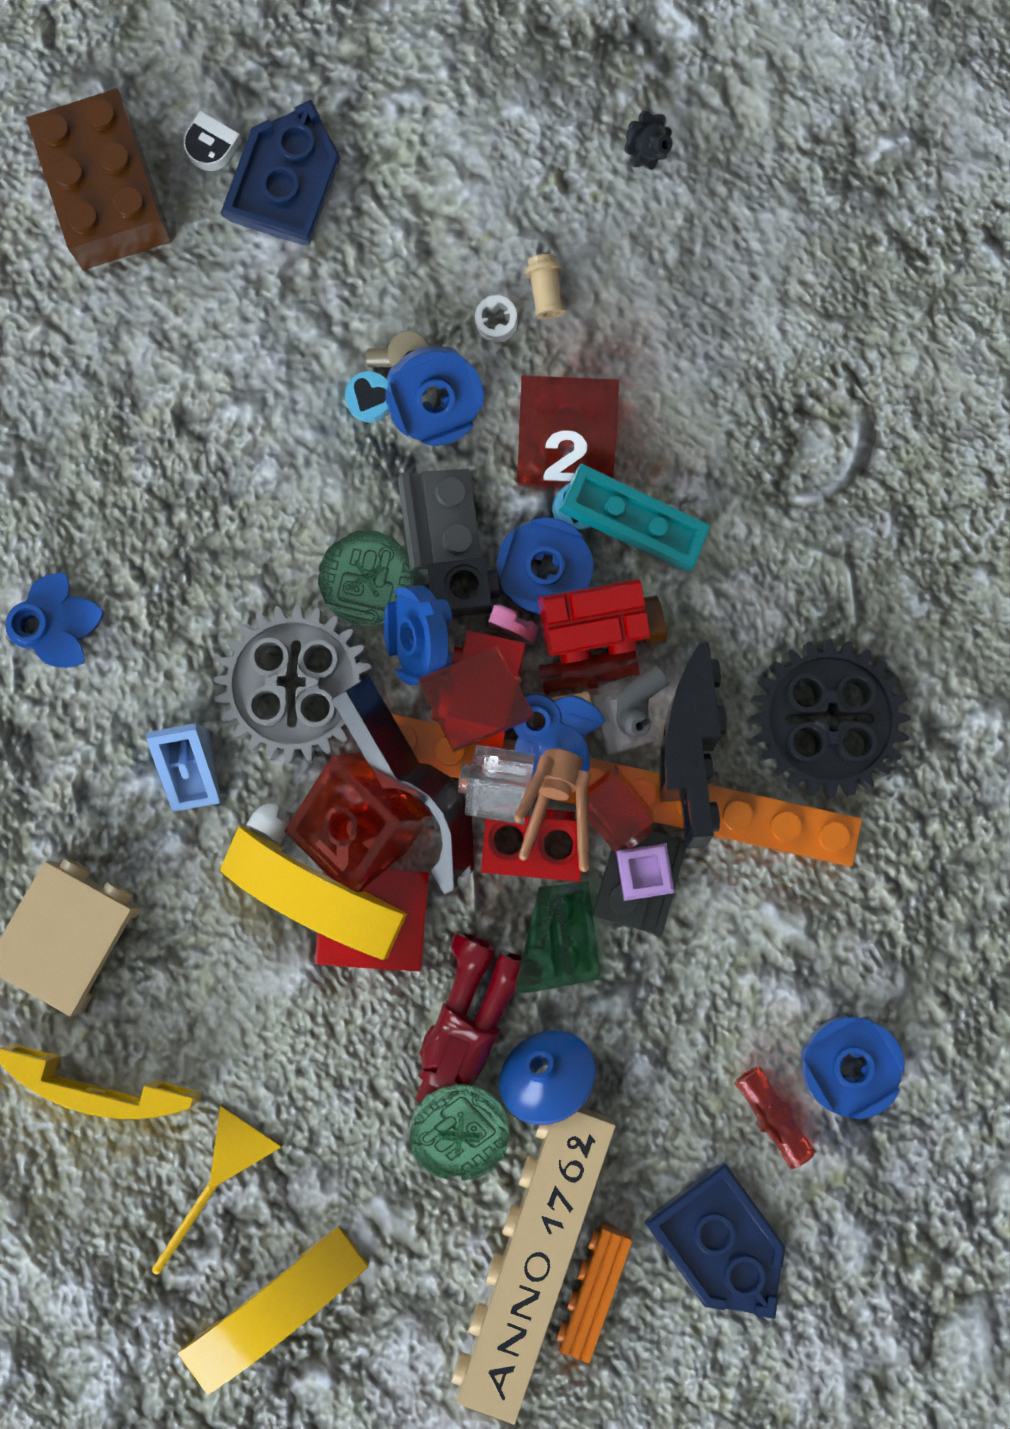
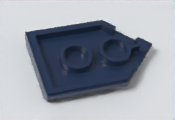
[220,99,341,245]
[644,1162,786,1319]

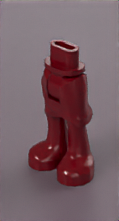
[415,931,542,1115]

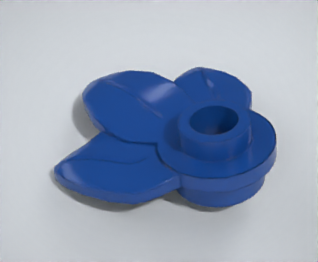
[5,573,104,668]
[511,693,605,779]

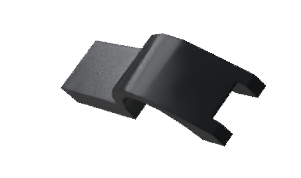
[331,676,474,894]

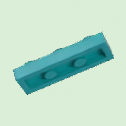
[559,463,710,573]

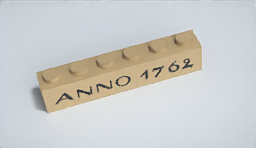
[451,1107,616,1425]

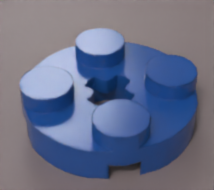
[386,346,484,446]
[497,517,594,616]
[384,585,452,686]
[801,1016,905,1119]

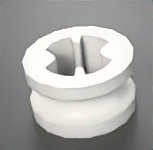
[475,295,518,343]

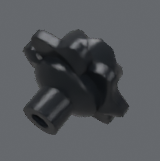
[624,111,673,170]

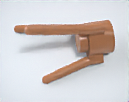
[514,749,591,872]

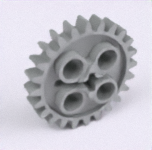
[214,604,373,764]

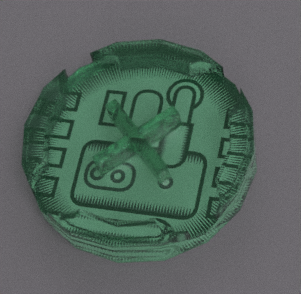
[318,530,414,627]
[409,1084,509,1181]

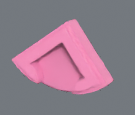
[488,604,540,646]

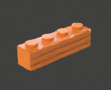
[555,1223,633,1364]

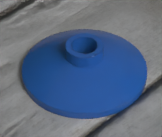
[499,1030,596,1125]

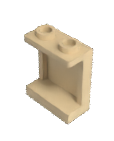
[0,858,141,1017]

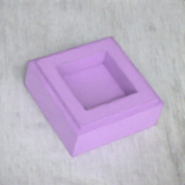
[616,843,674,901]

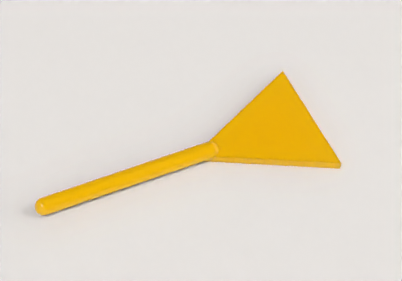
[152,1105,282,1274]

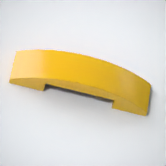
[220,826,407,960]
[0,1043,202,1119]
[178,1225,369,1395]

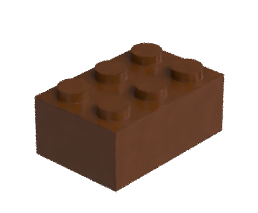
[26,88,172,271]

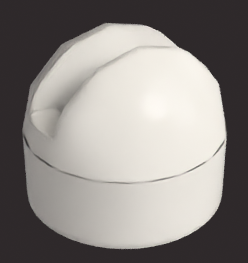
[246,803,290,845]

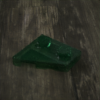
[515,881,601,993]

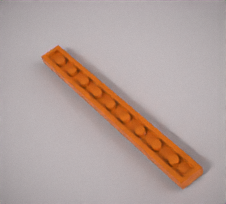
[391,713,862,867]

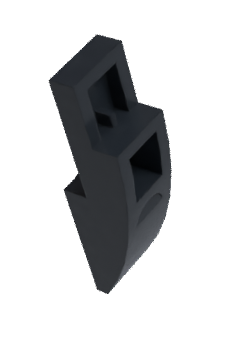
[659,642,727,849]

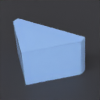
[146,723,220,812]

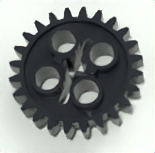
[748,639,911,799]

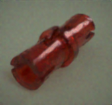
[539,650,640,695]
[734,1065,817,1169]

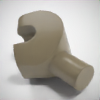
[366,331,433,368]

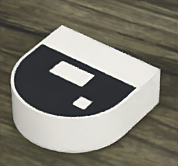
[184,111,242,171]

